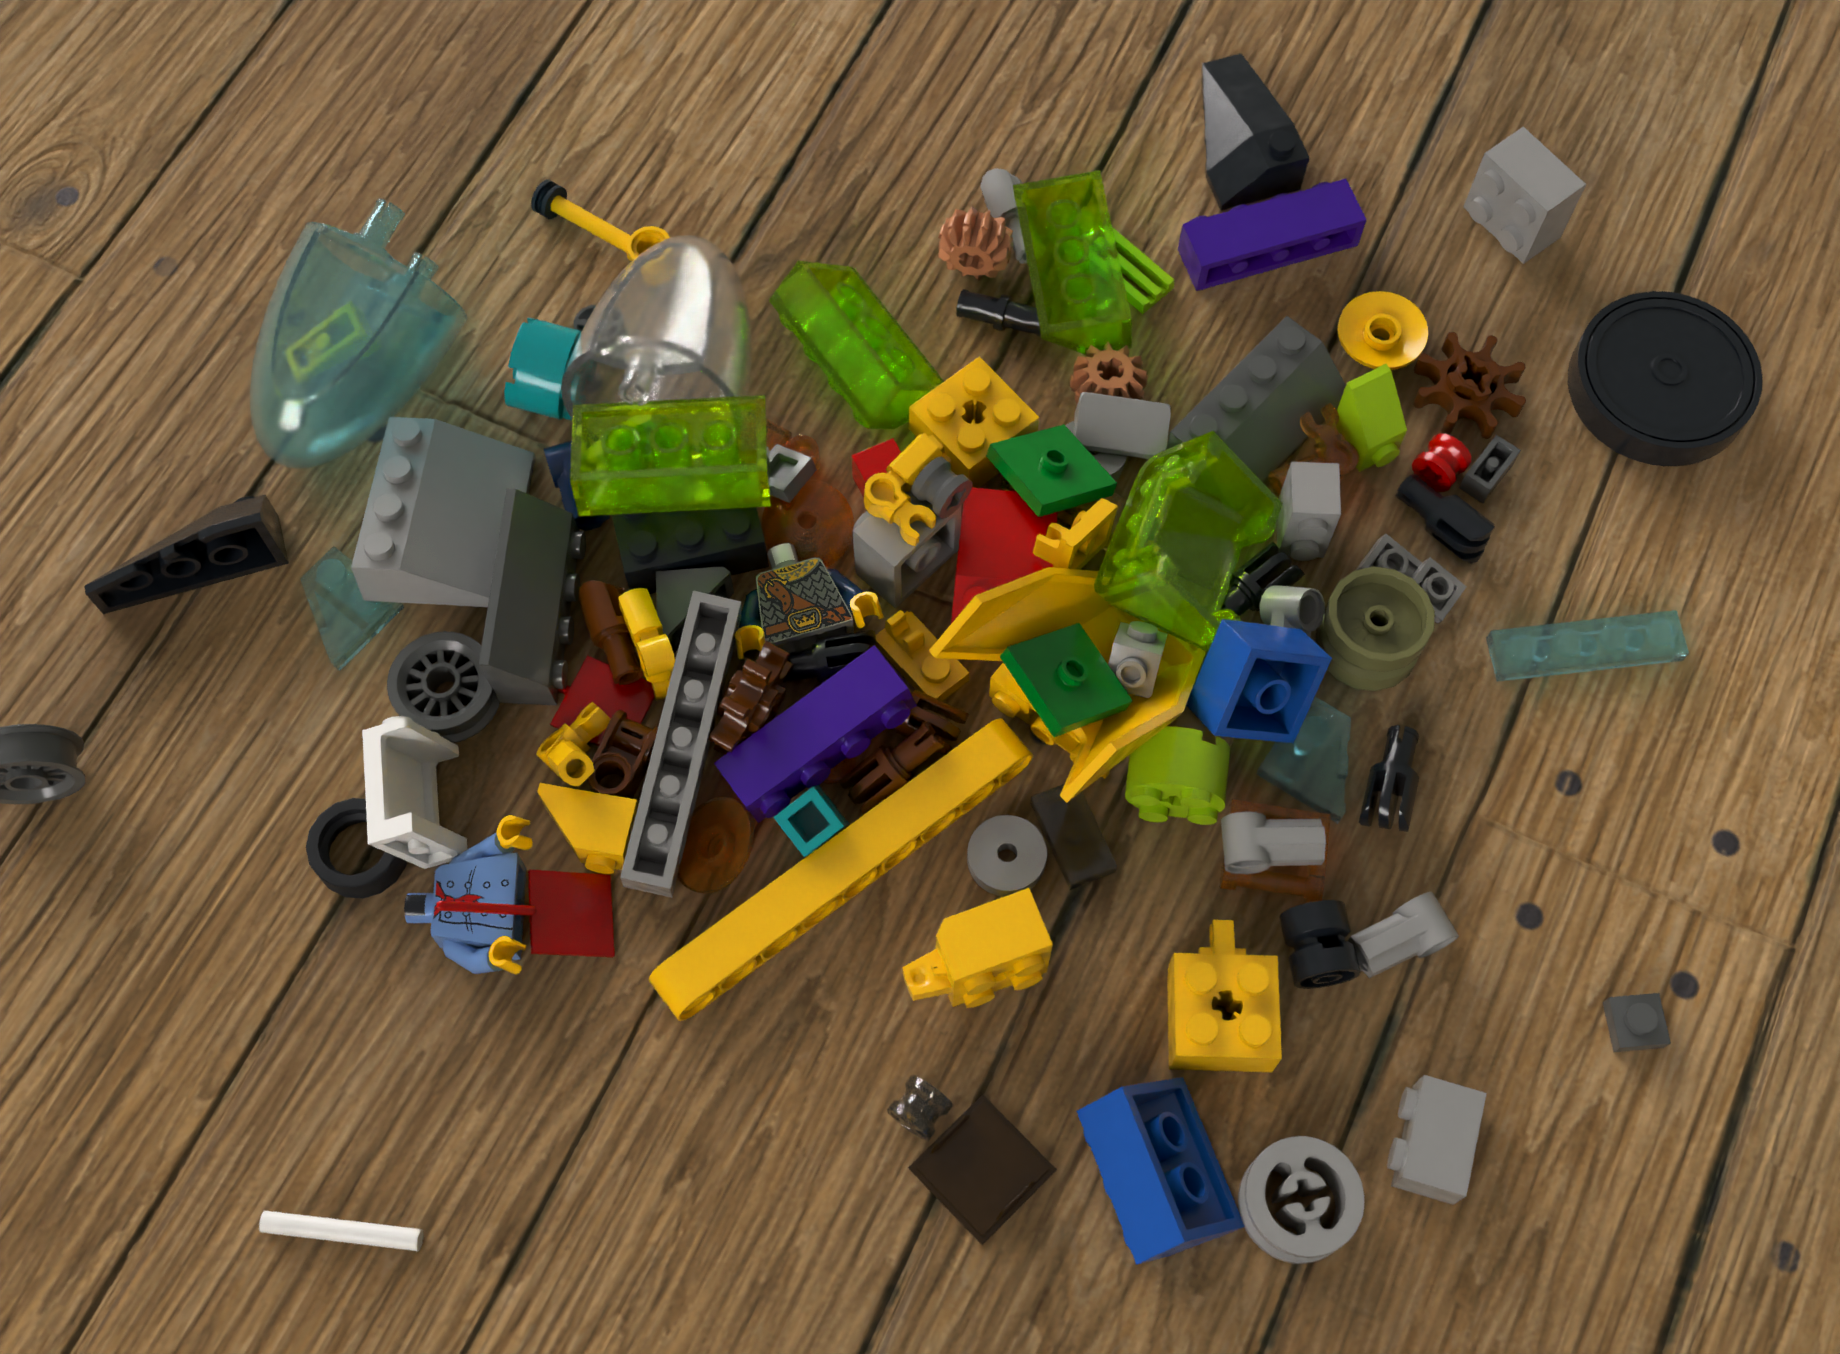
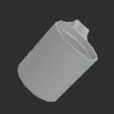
[1260,585,1325,637]
[1221,812,1326,874]
[1348,892,1459,979]

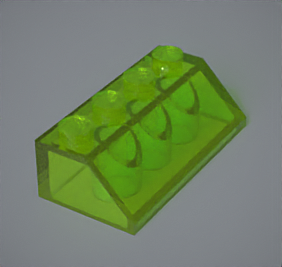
[1013,170,1132,355]
[769,260,944,429]
[570,395,771,516]

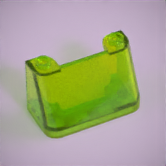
[1094,431,1283,652]

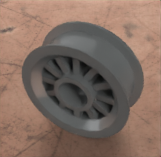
[387,631,500,743]
[0,724,86,804]

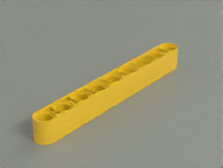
[648,718,1033,1021]

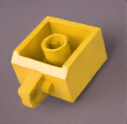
[909,356,1039,488]
[902,888,1053,1008]
[1167,920,1282,1073]

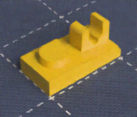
[1033,498,1118,570]
[875,610,970,701]

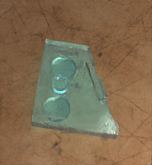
[300,546,404,671]
[1257,696,1351,824]

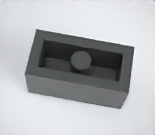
[1459,435,1521,503]

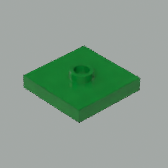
[986,424,1117,517]
[1000,623,1133,737]

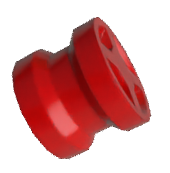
[1412,433,1472,492]

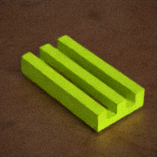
[1081,227,1175,314]

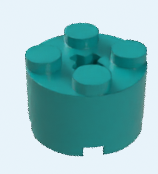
[504,317,591,420]

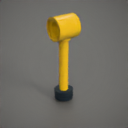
[531,180,677,289]

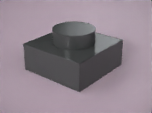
[749,444,817,503]
[1602,993,1671,1052]

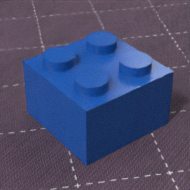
[1186,619,1332,743]

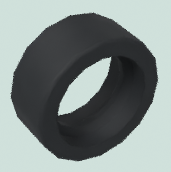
[306,798,407,899]

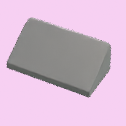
[1074,392,1171,461]

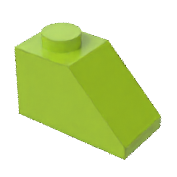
[1330,364,1407,472]

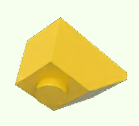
[537,783,639,874]

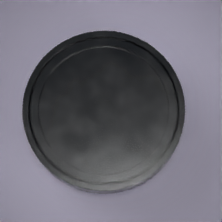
[1568,291,1763,466]

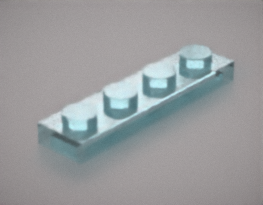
[1486,610,1689,682]

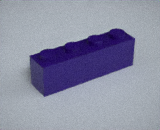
[1177,179,1367,291]
[714,645,917,823]

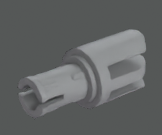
[981,168,1043,264]

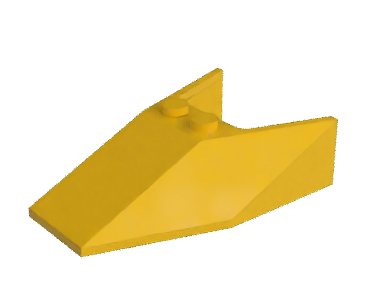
[929,567,1209,803]

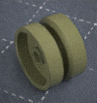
[1315,567,1435,691]

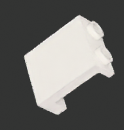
[362,716,467,869]

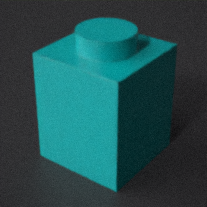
[773,785,849,857]

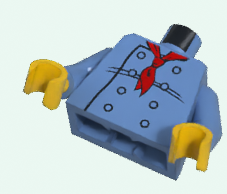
[404,815,533,975]

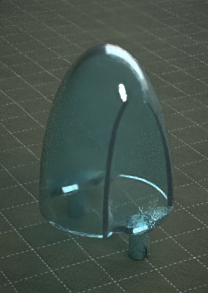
[250,198,468,469]

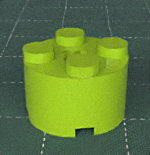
[1125,726,1230,825]

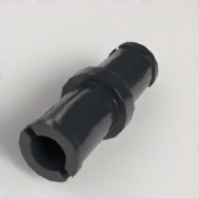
[956,289,1049,337]

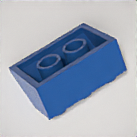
[1077,1077,1245,1265]

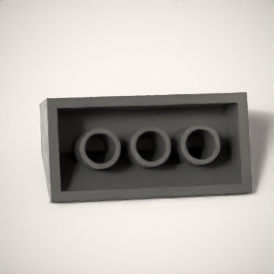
[1164,316,1346,512]
[479,488,586,705]

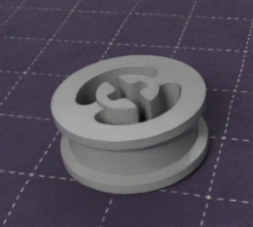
[1238,1136,1365,1264]

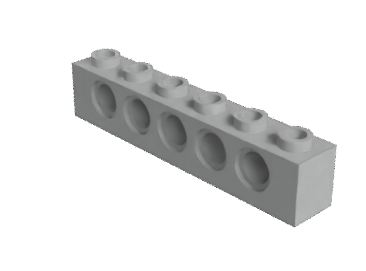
[620,591,741,898]

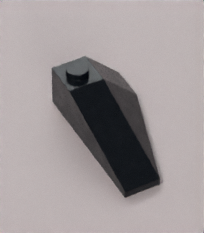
[1201,53,1310,211]
[84,495,289,614]

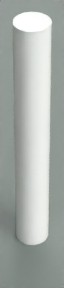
[259,1211,423,1251]

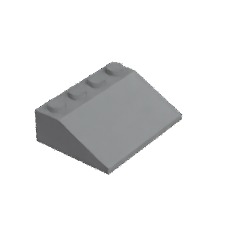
[351,417,536,607]

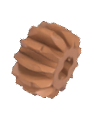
[938,207,1013,281]
[1070,340,1148,404]

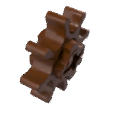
[1413,332,1526,439]
[708,641,794,755]

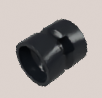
[1279,900,1361,989]

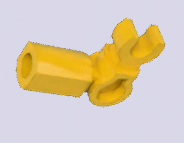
[864,434,943,546]
[618,588,675,701]
[536,702,611,787]

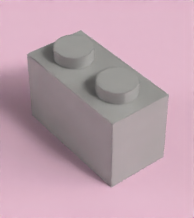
[1276,462,1341,561]
[1387,1075,1487,1205]

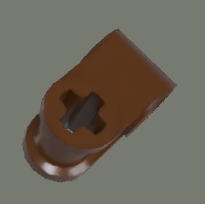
[588,710,658,799]

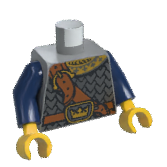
[735,543,884,659]

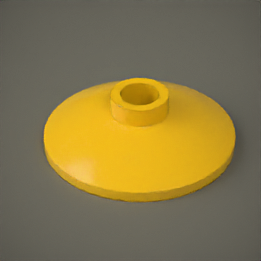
[1337,291,1428,370]

